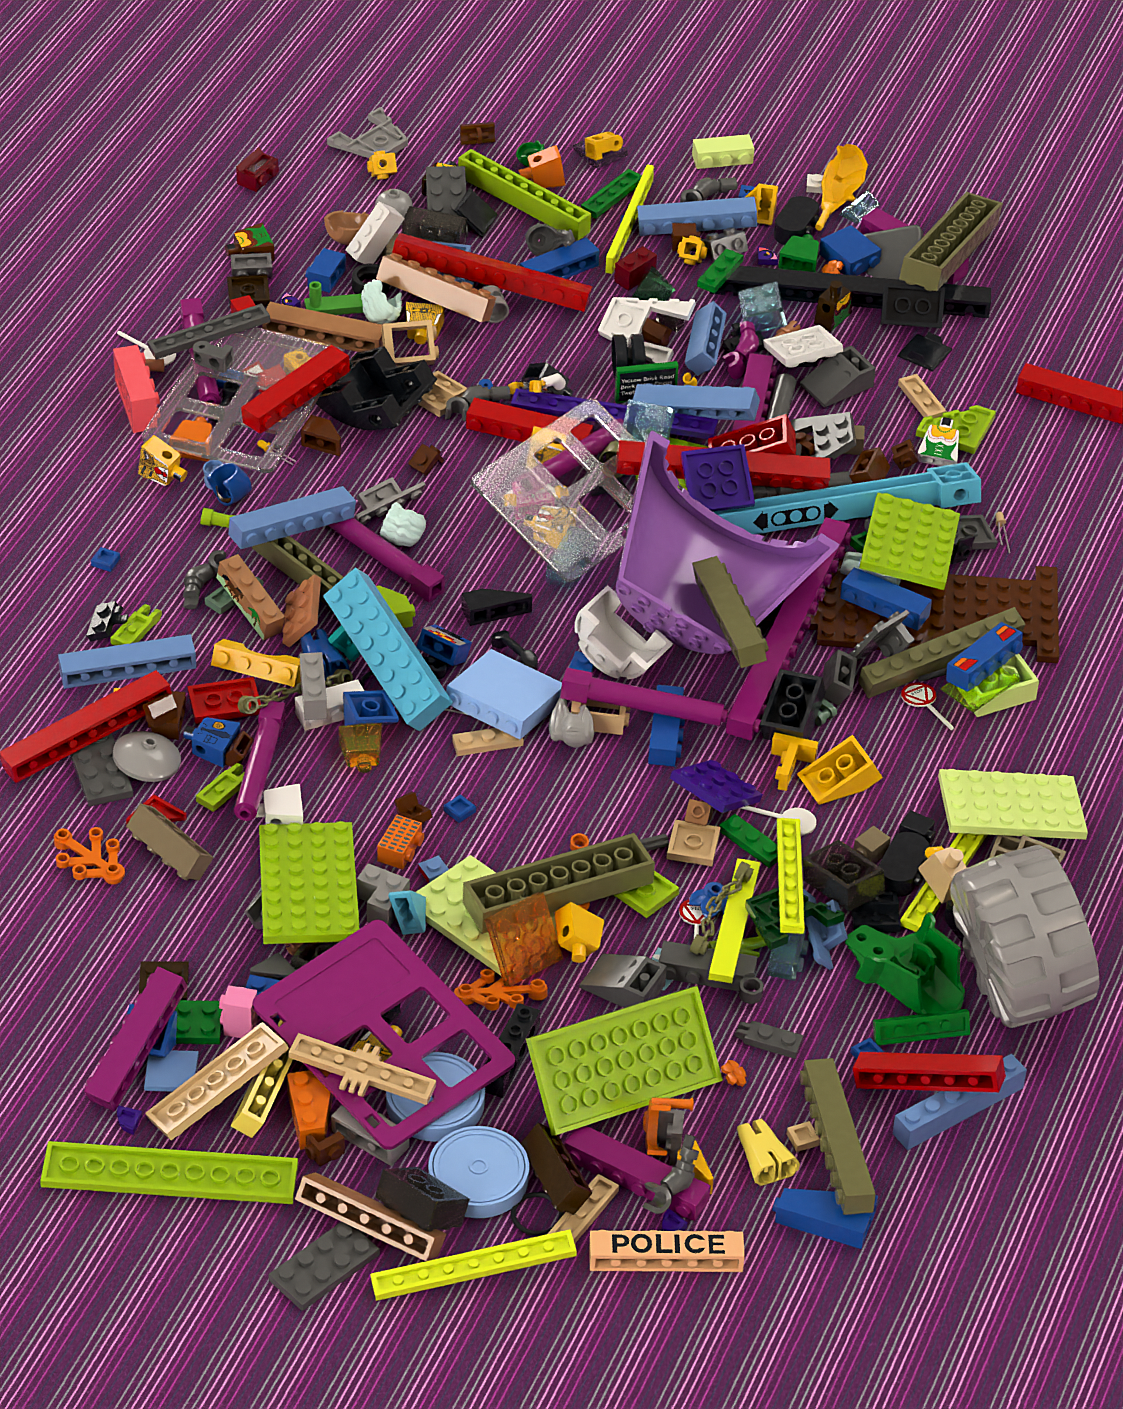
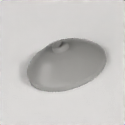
[112,731,181,782]

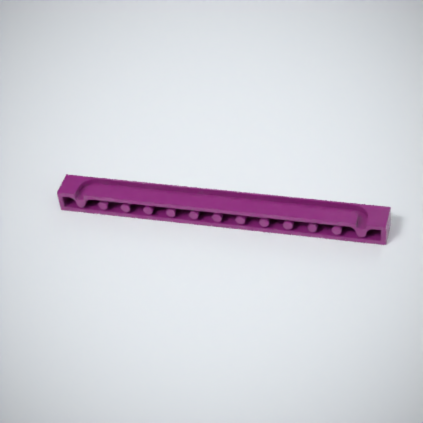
[726,517,852,740]

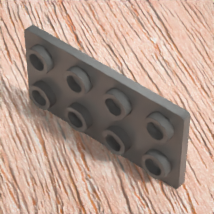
[849,610,915,662]

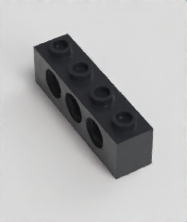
[485,1003,540,1098]

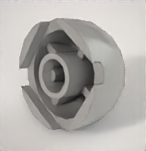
[374,189,413,226]

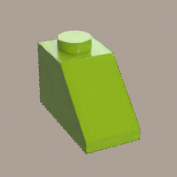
[376,585,416,628]

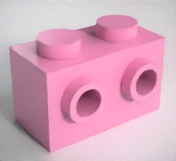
[219,985,258,1038]

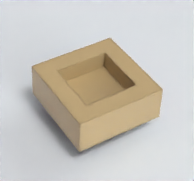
[786,1121,820,1152]

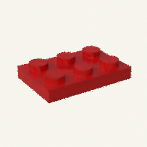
[187,677,261,724]

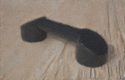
[208,381,240,423]
[491,630,538,670]

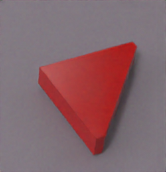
[126,794,187,824]

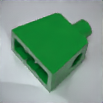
[778,234,819,272]

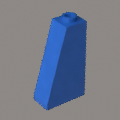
[772,1188,878,1249]

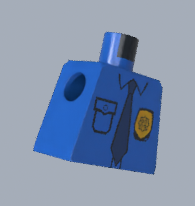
[183,717,241,768]

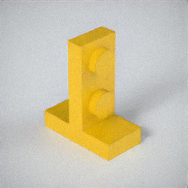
[771,732,819,791]

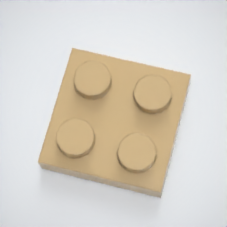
[667,820,721,866]

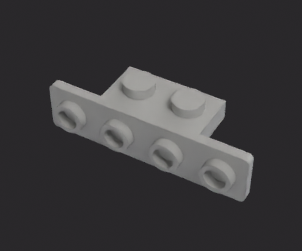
[354,477,426,525]

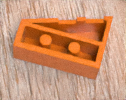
[287,1069,333,1150]

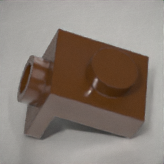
[891,439,919,470]
[408,443,444,476]
[394,792,433,825]
[304,1131,345,1167]

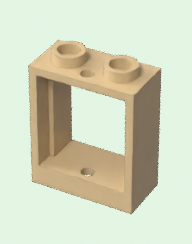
[381,320,439,366]
[571,699,630,735]

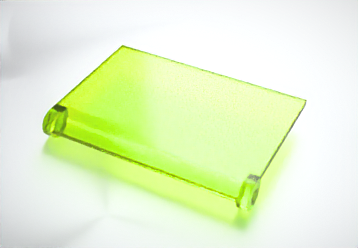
[941,667,1020,712]

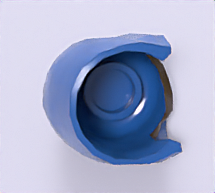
[207,463,252,506]

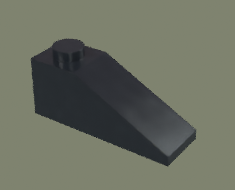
[461,588,532,626]

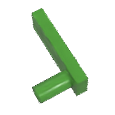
[304,281,364,315]

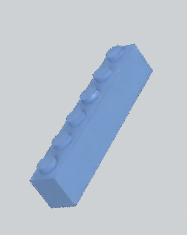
[637,197,757,236]
[631,383,760,421]
[228,486,356,549]
[58,634,196,689]
[892,1053,1027,1150]

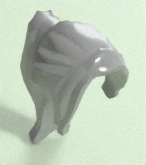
[549,698,594,748]

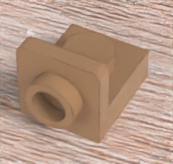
[685,799,713,826]

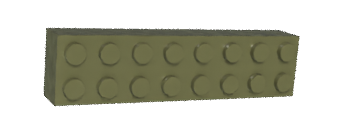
[462,833,655,934]

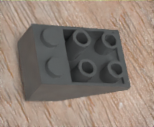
[800,345,876,408]
[579,954,667,1008]

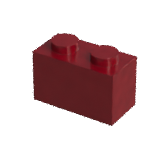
[614,246,657,291]

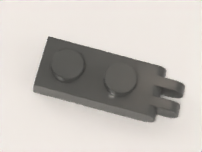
[735,1021,803,1059]

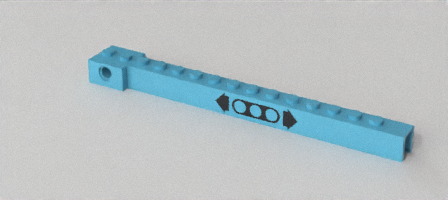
[714,462,981,534]

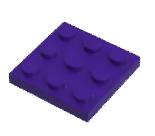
[680,444,755,512]
[670,760,763,813]

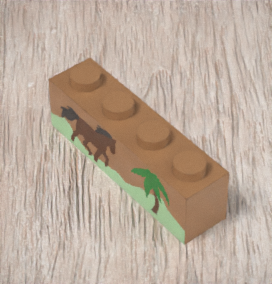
[216,554,285,640]

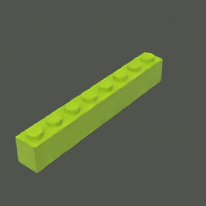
[458,149,591,241]

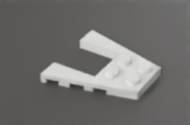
[598,297,696,363]

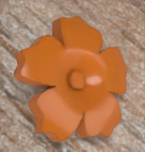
[821,260,844,274]
[721,1060,746,1087]

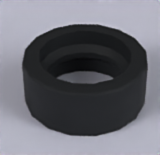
[352,263,390,294]

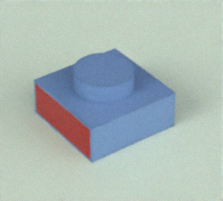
[418,855,449,883]

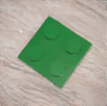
[174,1000,222,1044]

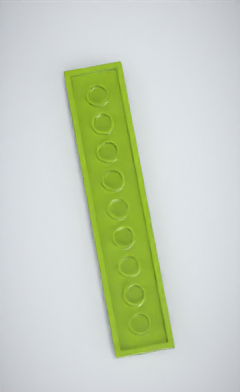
[40,1141,298,1204]

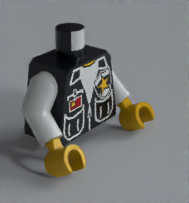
[508,362,573,397]

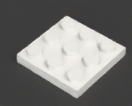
[763,325,843,367]

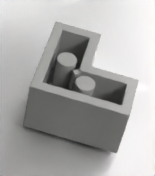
[357,864,410,927]

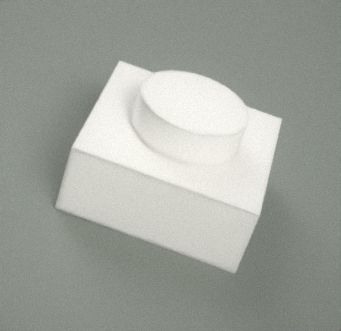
[806,174,823,193]

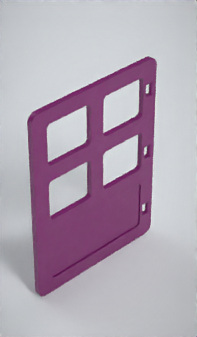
[252,920,515,1150]

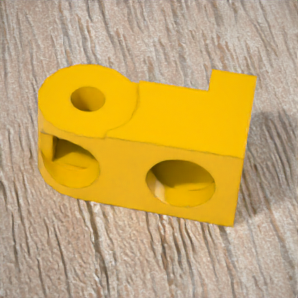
[585,132,623,160]

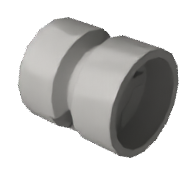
[482,285,509,323]

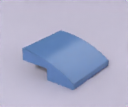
[144,1050,199,1092]

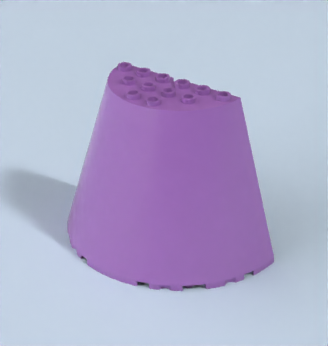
[616,430,840,654]

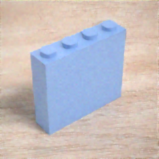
[446,649,562,739]

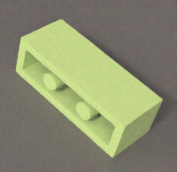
[692,134,754,169]

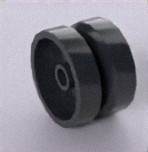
[611,334,646,380]

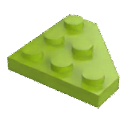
[916,405,996,454]

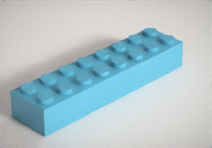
[323,567,453,731]

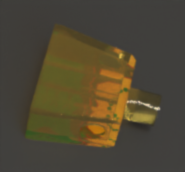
[339,723,382,773]

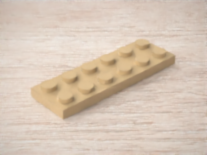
[145,1022,289,1140]

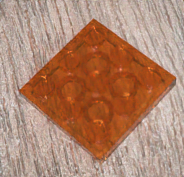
[485,892,563,987]

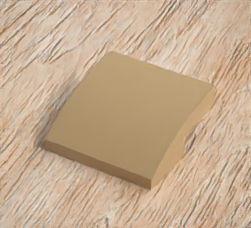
[418,371,467,417]

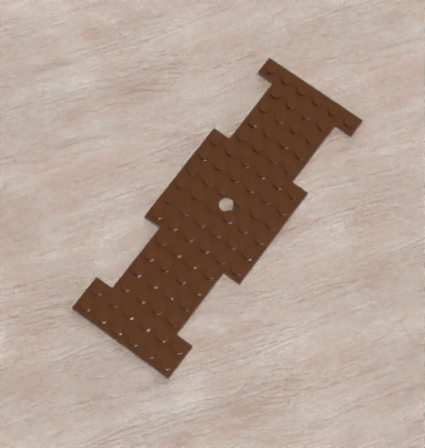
[757,552,1059,664]

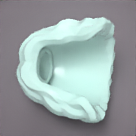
[361,279,403,324]
[380,502,426,547]

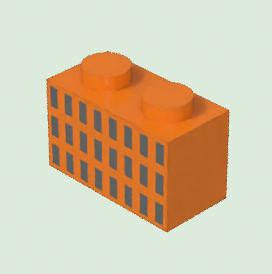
[377,815,424,870]

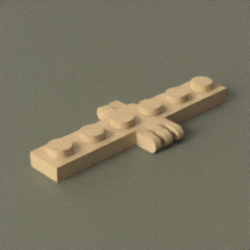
[289,1033,436,1105]

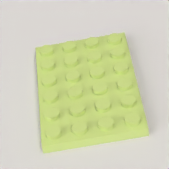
[938,769,1088,840]
[416,855,558,979]

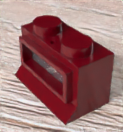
[236,147,279,192]

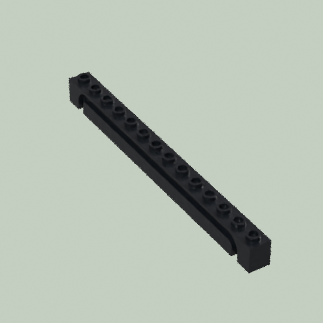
[709,263,991,318]

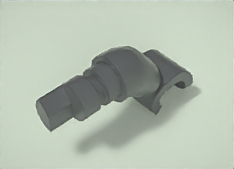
[680,177,737,202]
[445,385,510,421]
[183,550,226,610]
[642,1134,699,1214]

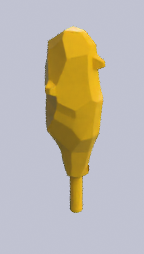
[815,144,868,231]

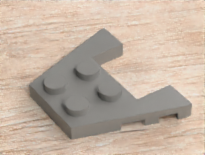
[327,107,408,158]

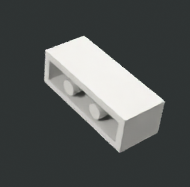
[346,202,405,264]
[295,679,364,731]

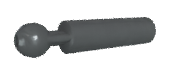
[766,374,796,420]
[752,471,852,499]

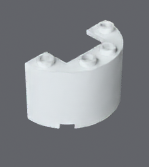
[575,585,673,679]

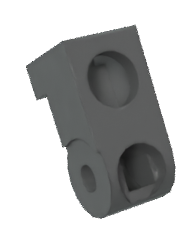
[193,341,235,373]

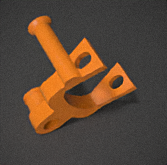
[643,1097,694,1156]

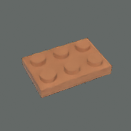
[283,574,321,647]

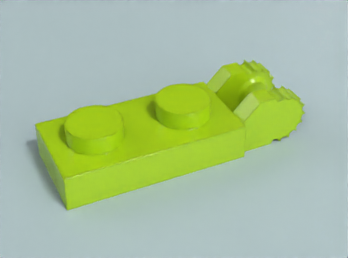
[110,604,162,646]
[196,763,245,812]

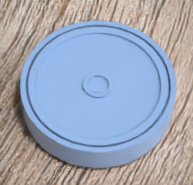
[386,1052,485,1142]
[428,1126,529,1218]

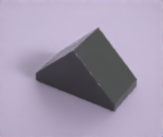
[250,952,296,980]

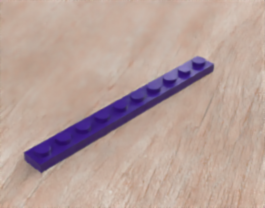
[511,388,718,439]

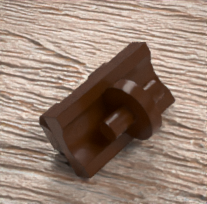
[460,122,495,145]

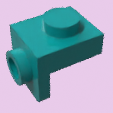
[328,625,361,662]

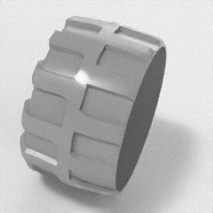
[950,845,1099,1028]

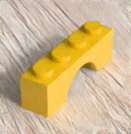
[211,639,301,687]

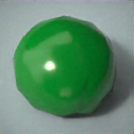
[516,140,545,167]

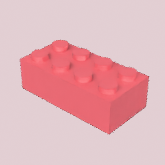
[113,345,161,433]

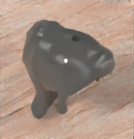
[525,224,575,256]

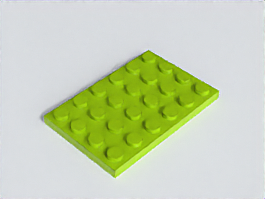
[859,492,960,590]

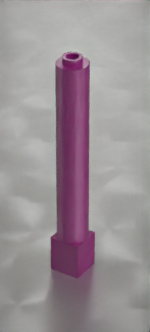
[180,298,221,409]
[514,418,630,498]
[327,518,445,602]
[560,667,728,726]
[234,701,285,821]

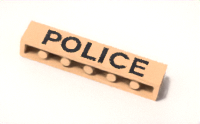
[589,1230,744,1272]

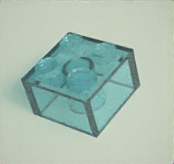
[738,282,787,332]
[620,399,675,442]

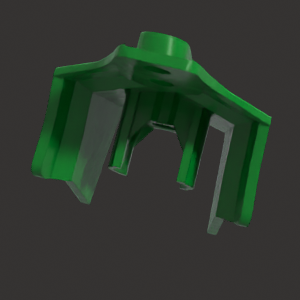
[845,912,965,1015]

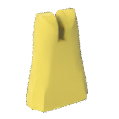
[737,1118,800,1186]

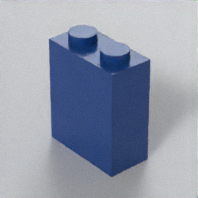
[819,225,882,276]

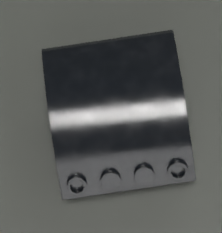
[313,346,437,430]

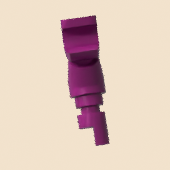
[722,321,759,379]

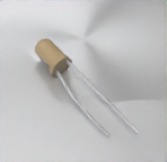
[995,512,1010,553]

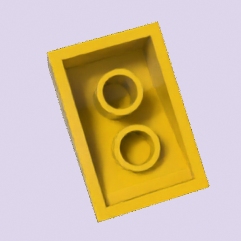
[797,735,883,805]

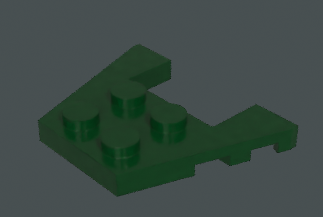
[745,887,845,950]

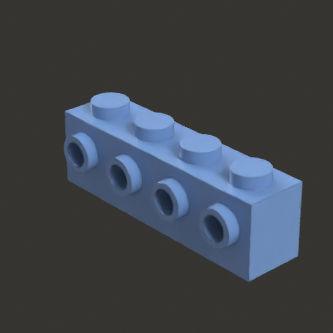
[684,301,727,376]

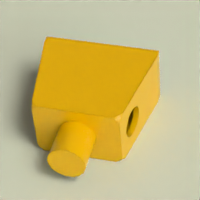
[555,902,604,963]

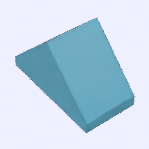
[388,890,426,935]

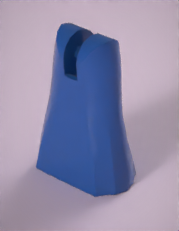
[300,628,349,680]

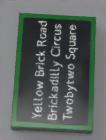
[615,361,679,403]

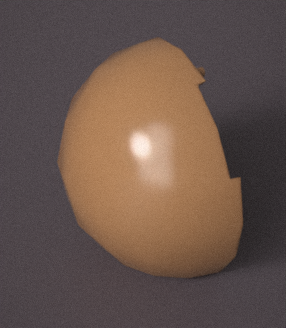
[324,210,369,245]

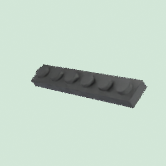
[147,304,271,359]

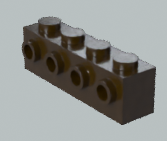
[520,1123,592,1215]

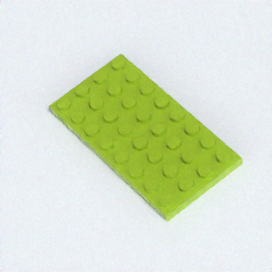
[259,821,360,944]
[526,986,723,1135]

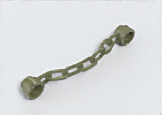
[238,669,353,714]
[689,861,754,955]

